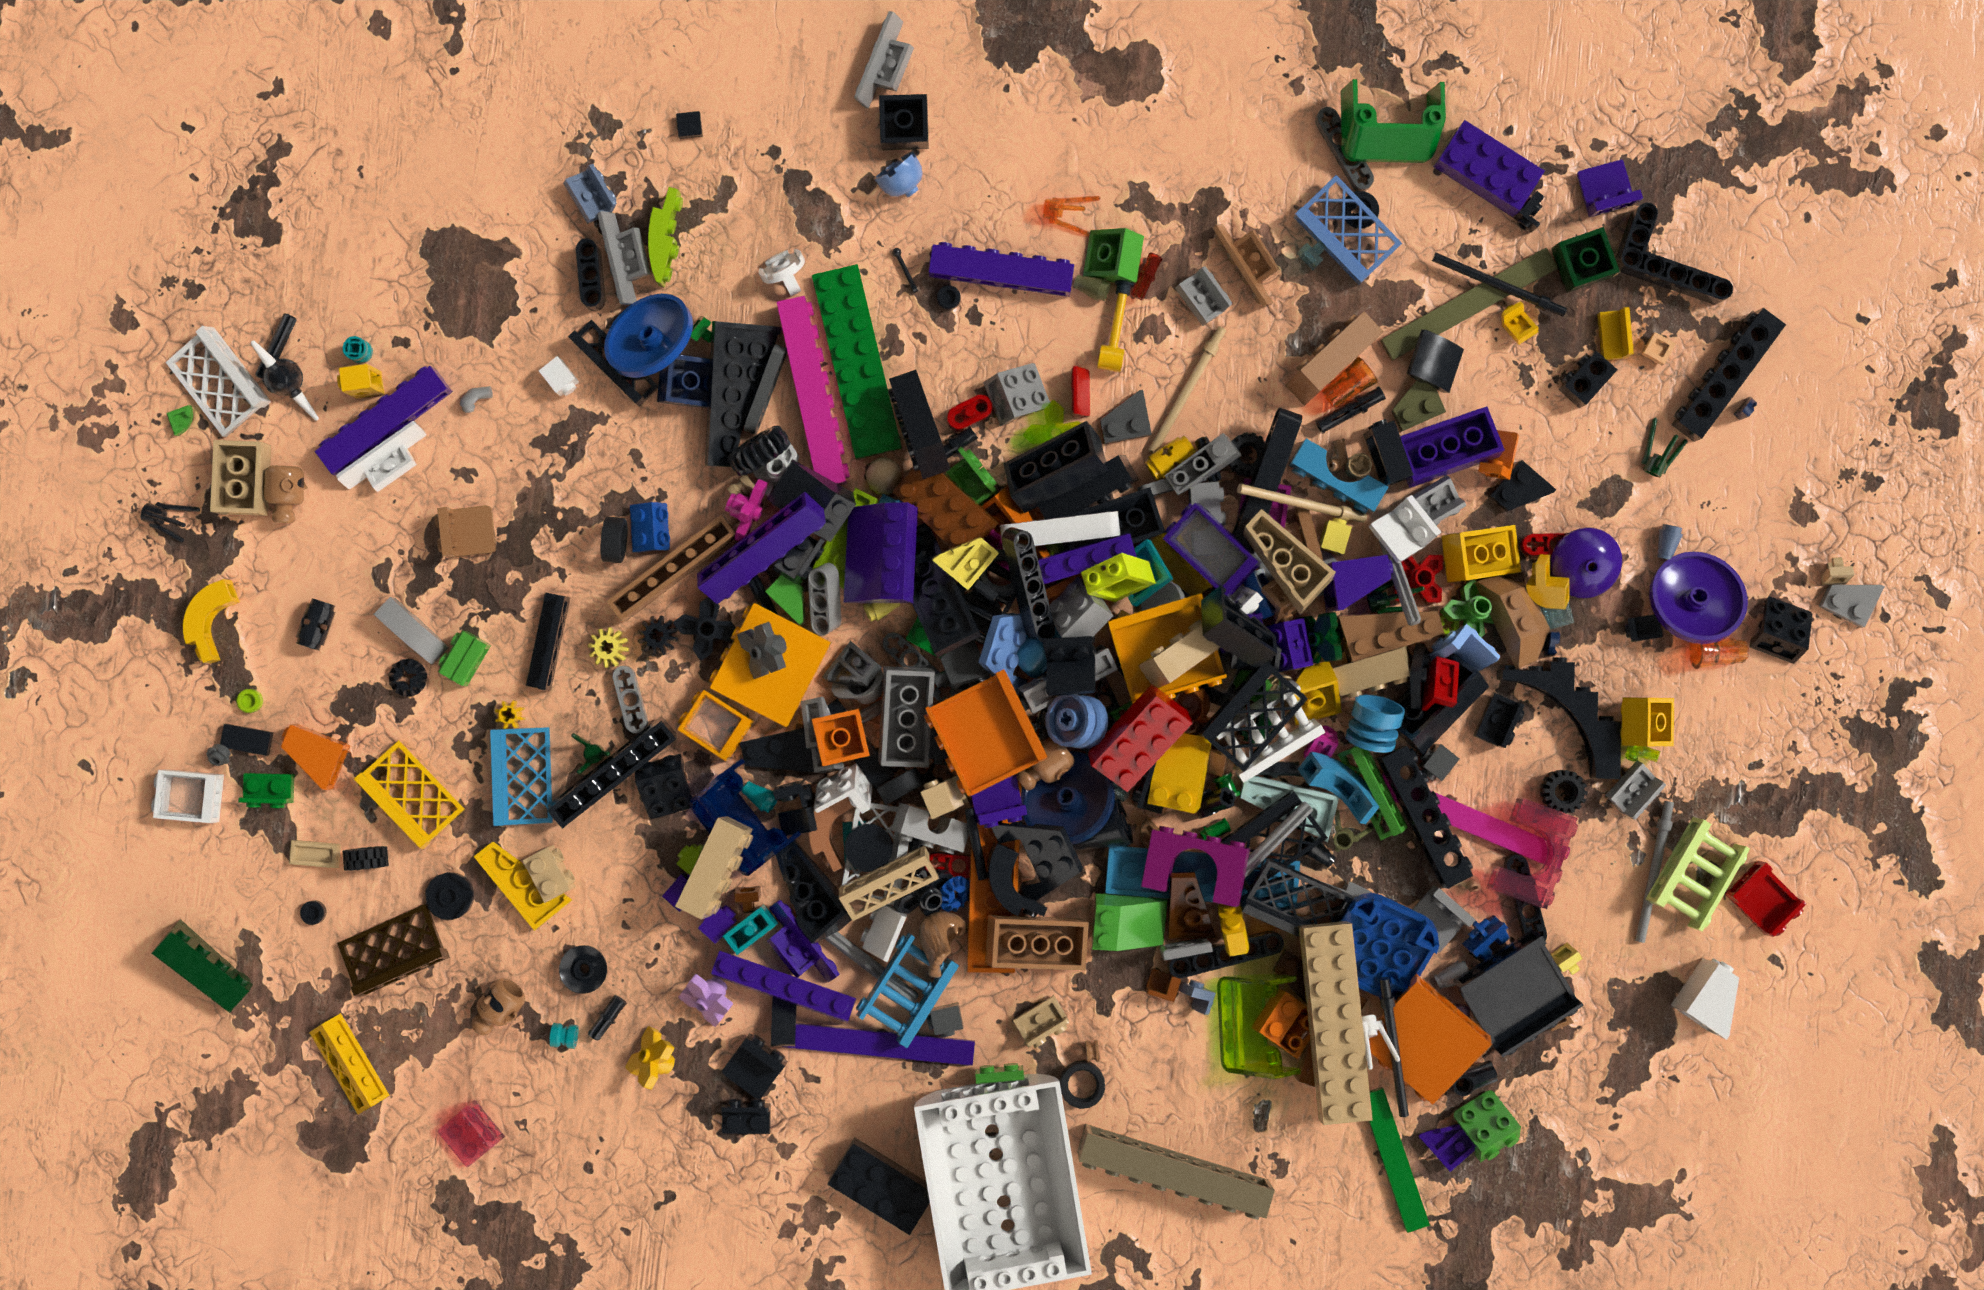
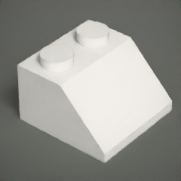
[860,904,908,962]

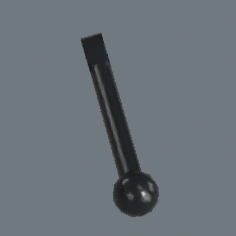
[892,248,918,293]

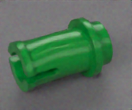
[1199,818,1232,839]

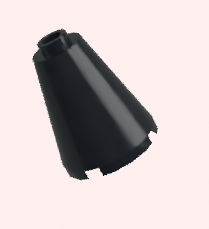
[1073,799,1133,850]

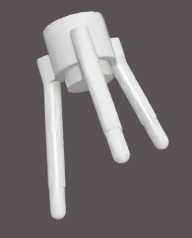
[1362,1015,1400,1070]

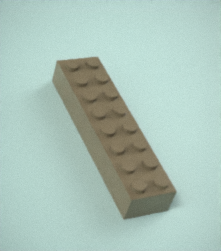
[1077,1124,1275,1220]

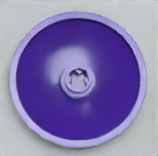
[1649,552,1748,644]

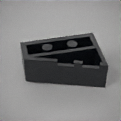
[1201,585,1277,669]

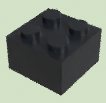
[879,94,929,150]

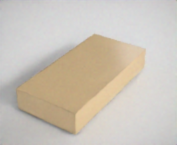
[289,840,341,868]

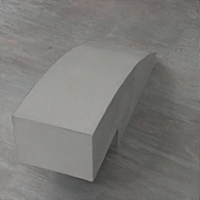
[374,597,449,665]
[801,697,844,773]

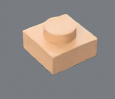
[1641,332,1676,366]

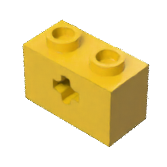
[337,364,385,399]

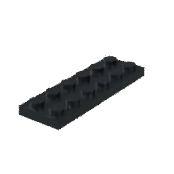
[912,523,981,658]

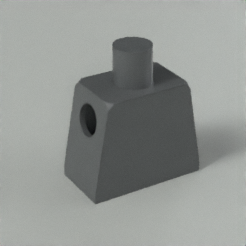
[934,640,991,694]

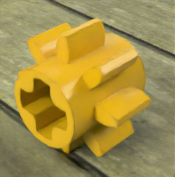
[495,700,526,729]

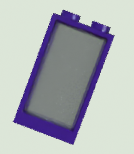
[1163,503,1262,598]

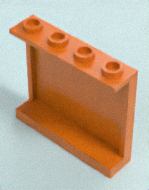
[924,669,1048,797]
[1369,974,1492,1105]

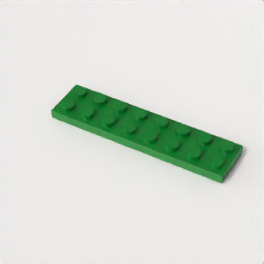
[812,264,902,460]

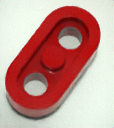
[947,395,992,430]

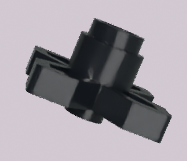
[673,597,736,660]
[894,867,953,916]

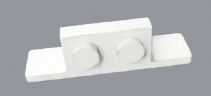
[336,421,426,492]

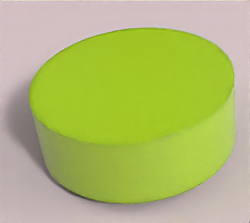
[236,689,263,713]

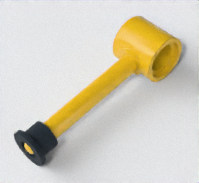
[1097,280,1134,373]

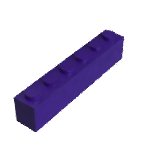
[929,242,1074,297]
[315,366,453,476]
[697,492,826,604]
[711,950,856,1023]

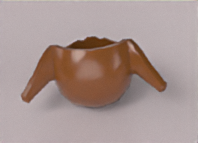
[1172,686,1211,724]

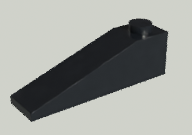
[776,839,856,944]

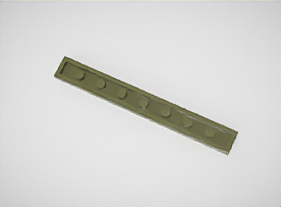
[1380,247,1558,361]

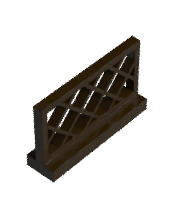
[337,904,450,997]

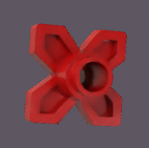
[1393,555,1443,603]

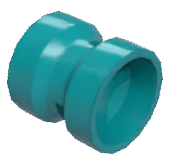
[342,336,373,364]
[550,1023,579,1049]

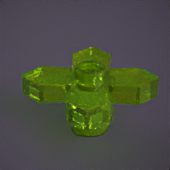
[1023,400,1081,445]

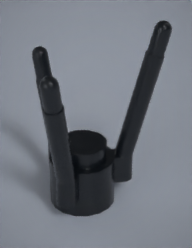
[140,502,200,543]

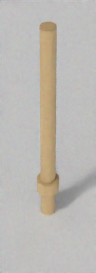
[1148,326,1226,453]
[1237,484,1367,523]

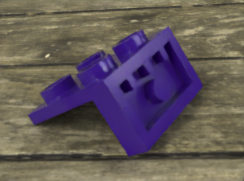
[1577,159,1643,218]
[1266,618,1314,672]

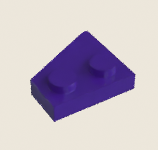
[1418,1124,1475,1172]

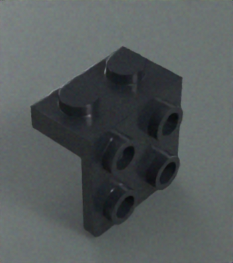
[635,754,695,819]
[722,1033,788,1099]

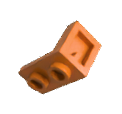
[1478,430,1519,480]

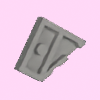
[1818,585,1885,628]

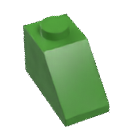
[765,575,805,626]

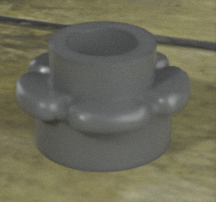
[206,744,231,766]

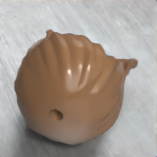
[919,911,966,978]

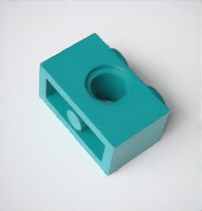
[723,904,778,955]

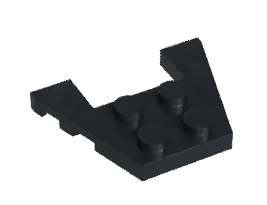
[991,821,1083,901]

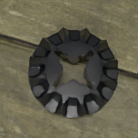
[1341,191,1379,229]
[388,659,427,697]

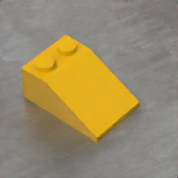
[1441,525,1521,582]
[1148,732,1211,814]

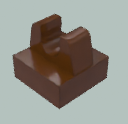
[734,886,761,913]

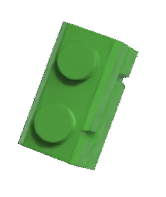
[438,630,491,686]

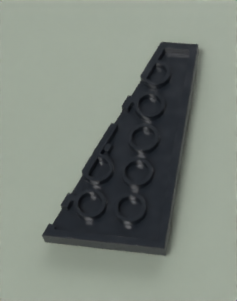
[705,321,782,467]

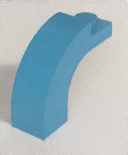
[1298,752,1379,824]

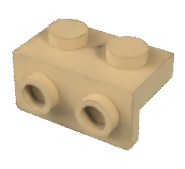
[522,845,575,903]
[1013,995,1069,1048]

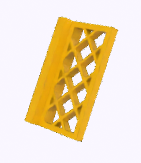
[354,740,465,849]

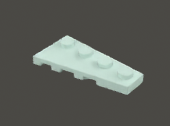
[1240,776,1339,842]

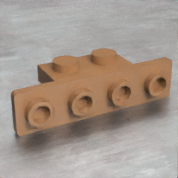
[1213,224,1280,307]

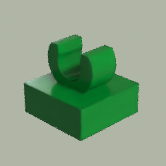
[690,316,712,343]

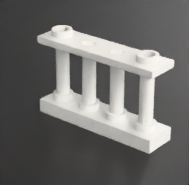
[1217,679,1325,783]

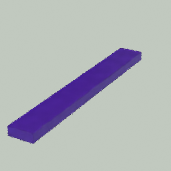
[782,1023,975,1066]

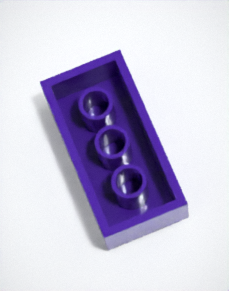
[1433,120,1545,217]
[1400,406,1505,488]

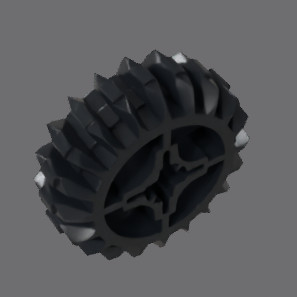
[728,426,790,476]

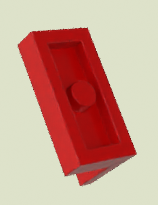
[1422,656,1459,711]

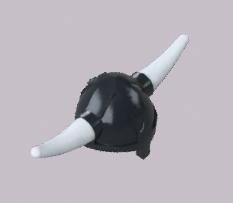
[251,340,319,421]

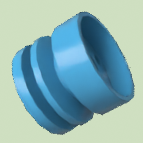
[1346,695,1405,753]

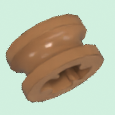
[1085,1040,1099,1063]

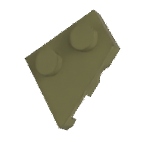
[1392,381,1446,432]

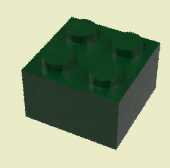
[1551,227,1620,293]

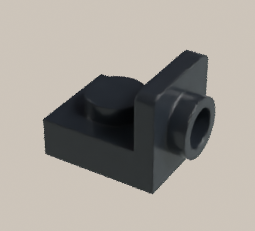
[1513,191,1545,232]

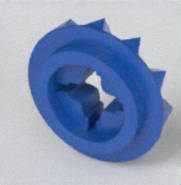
[940,876,970,912]

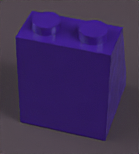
[1324,555,1393,613]

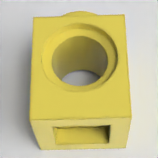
[1319,518,1352,556]

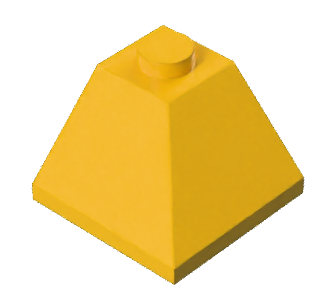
[1294,661,1342,725]

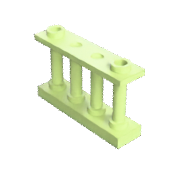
[1645,817,1750,932]

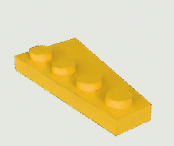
[474,842,573,931]

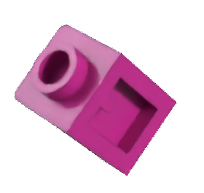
[1303,725,1339,758]

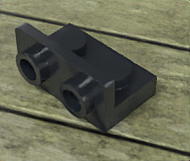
[773,536,825,585]
[773,779,813,808]
[721,1099,771,1134]

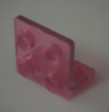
[438,1100,505,1167]

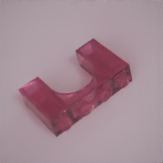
[1486,798,1578,909]

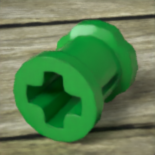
[1212,772,1241,797]

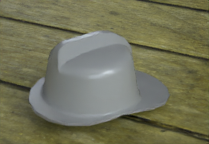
[832,669,883,704]

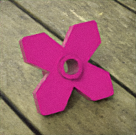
[725,479,768,542]

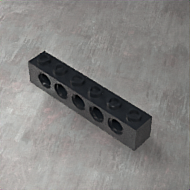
[1672,307,1787,442]
[547,715,677,829]
[1377,746,1473,889]

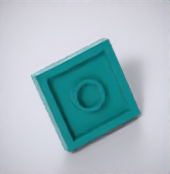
[1128,539,1173,607]

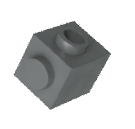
[1419,743,1460,782]
[927,1002,964,1037]

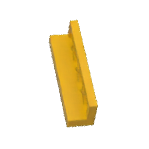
[309,1013,390,1114]

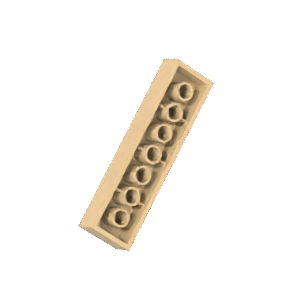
[1299,921,1372,1125]

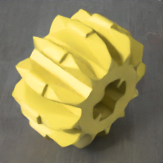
[588,627,629,668]

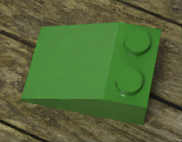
[1092,894,1168,951]

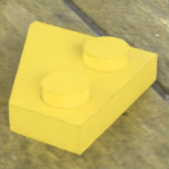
[931,537,999,590]

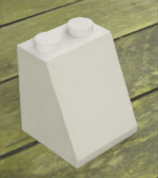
[1671,958,1739,1040]

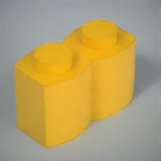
[1218,904,1249,956]

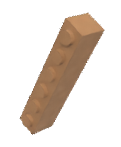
[606,515,736,622]

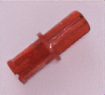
[1131,253,1163,300]

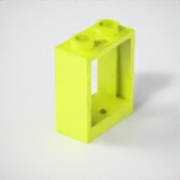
[1081,553,1156,602]

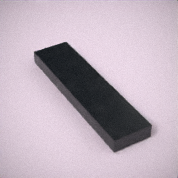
[828,698,895,789]

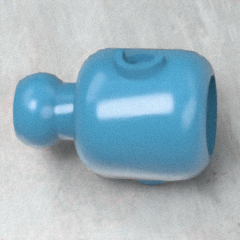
[1017,627,1062,678]

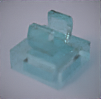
[1297,241,1326,271]

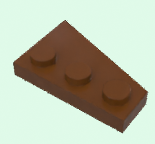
[1167,872,1216,939]

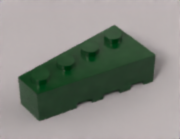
[151,919,253,1013]

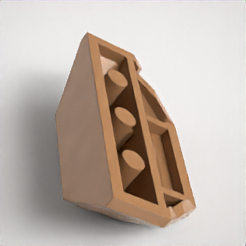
[1475,575,1550,669]

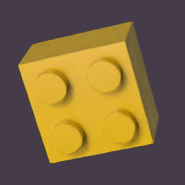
[1620,697,1674,746]

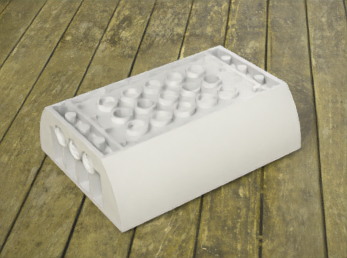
[914,1074,1092,1290]

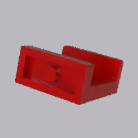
[1725,861,1807,937]

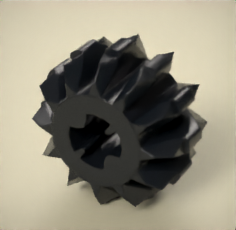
[638,616,679,656]

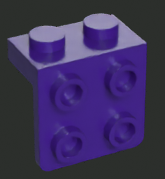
[971,774,1028,828]

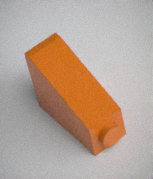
[281,724,350,790]

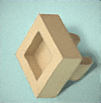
[1820,557,1855,585]

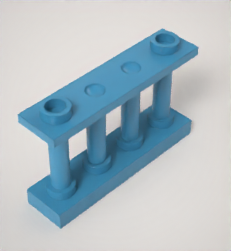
[856,933,959,1048]

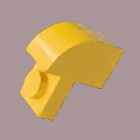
[1526,554,1569,609]

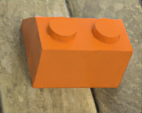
[811,709,870,767]

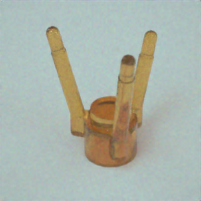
[1043,196,1100,236]

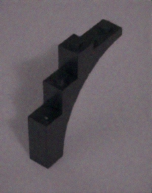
[1497,657,1622,779]

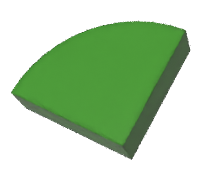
[167,405,193,436]

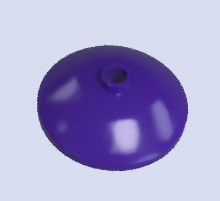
[1550,527,1622,598]

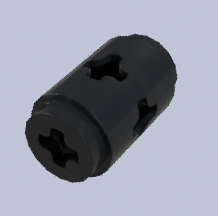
[296,598,336,651]

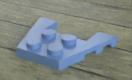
[978,613,1041,695]

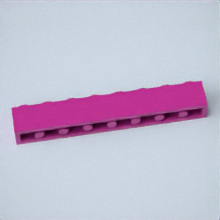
[777,296,850,485]

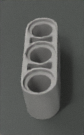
[808,563,841,636]

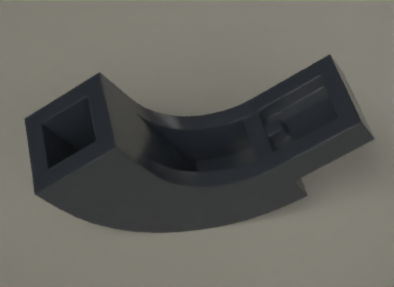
[986,841,1047,918]

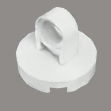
[759,249,805,296]

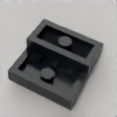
[1406,329,1464,393]

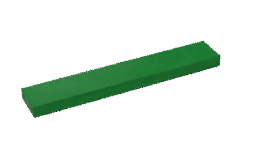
[1369,1087,1430,1233]

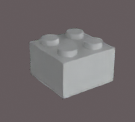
[1050,577,1113,638]

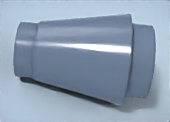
[1657,524,1683,560]

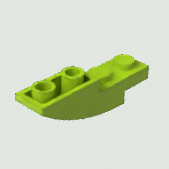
[648,187,683,288]

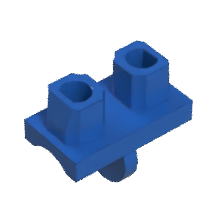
[1462,915,1510,960]

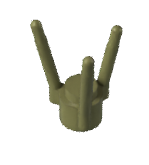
[1333,810,1373,852]

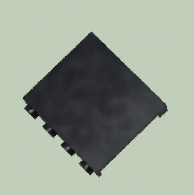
[1453,929,1584,1058]

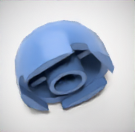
[875,151,923,197]

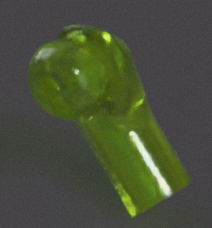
[1625,746,1661,762]

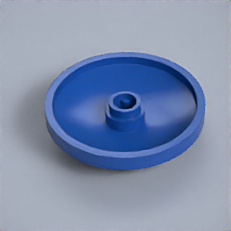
[604,294,693,378]

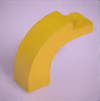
[183,579,240,664]

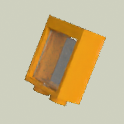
[678,690,754,761]

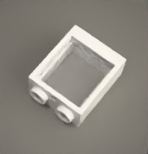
[151,769,224,823]

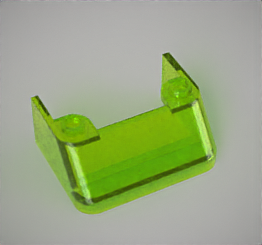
[1217,974,1301,1079]

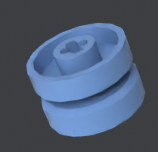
[1046,694,1108,749]

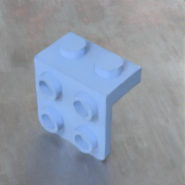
[1430,624,1500,671]

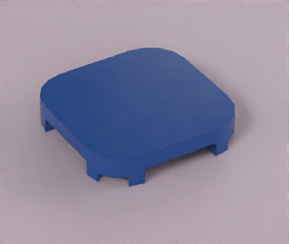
[1339,893,1440,1001]

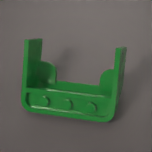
[1340,79,1446,163]

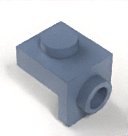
[1178,979,1216,1015]

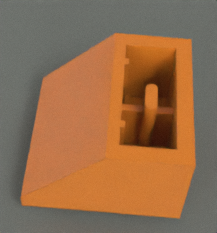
[1251,988,1310,1059]

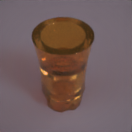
[1322,356,1378,409]
[1689,638,1749,669]

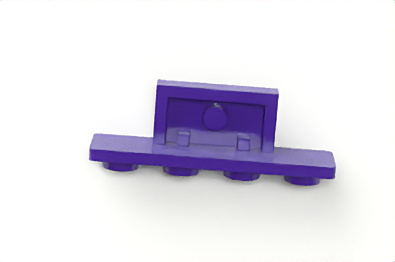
[767,900,840,982]

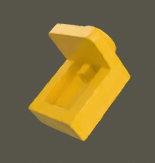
[1501,301,1539,345]

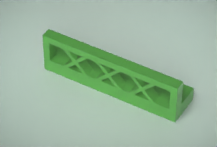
[1338,746,1408,840]

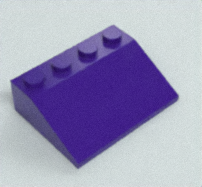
[844,502,918,603]

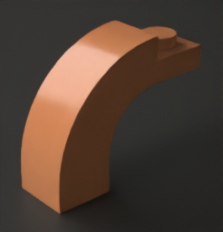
[809,797,855,872]

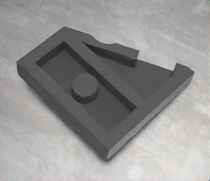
[822,641,882,686]

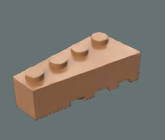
[1285,311,1384,406]
[1337,611,1445,663]

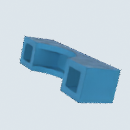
[1288,438,1388,514]

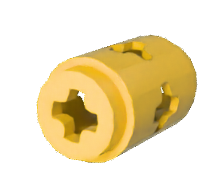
[1144,436,1196,481]

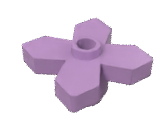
[679,974,733,1027]

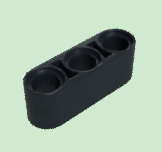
[576,238,606,311]

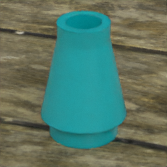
[741,781,778,813]

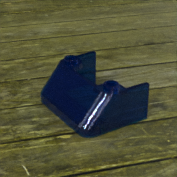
[690,759,801,876]

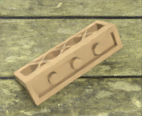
[839,845,939,921]

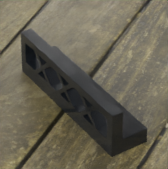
[568,320,658,407]
[526,592,570,691]

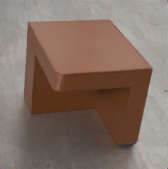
[1145,968,1181,1002]

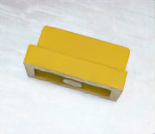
[1597,307,1634,360]

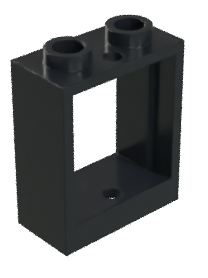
[1363,419,1413,486]

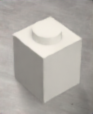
[539,356,579,396]

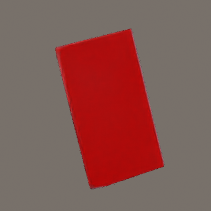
[1071,366,1090,417]

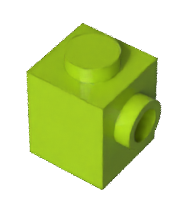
[676,844,704,875]

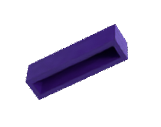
[1038,533,1137,584]

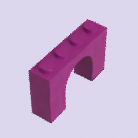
[1141,826,1250,907]

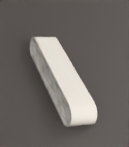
[1000,511,1120,549]

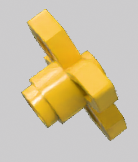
[625,1026,675,1090]

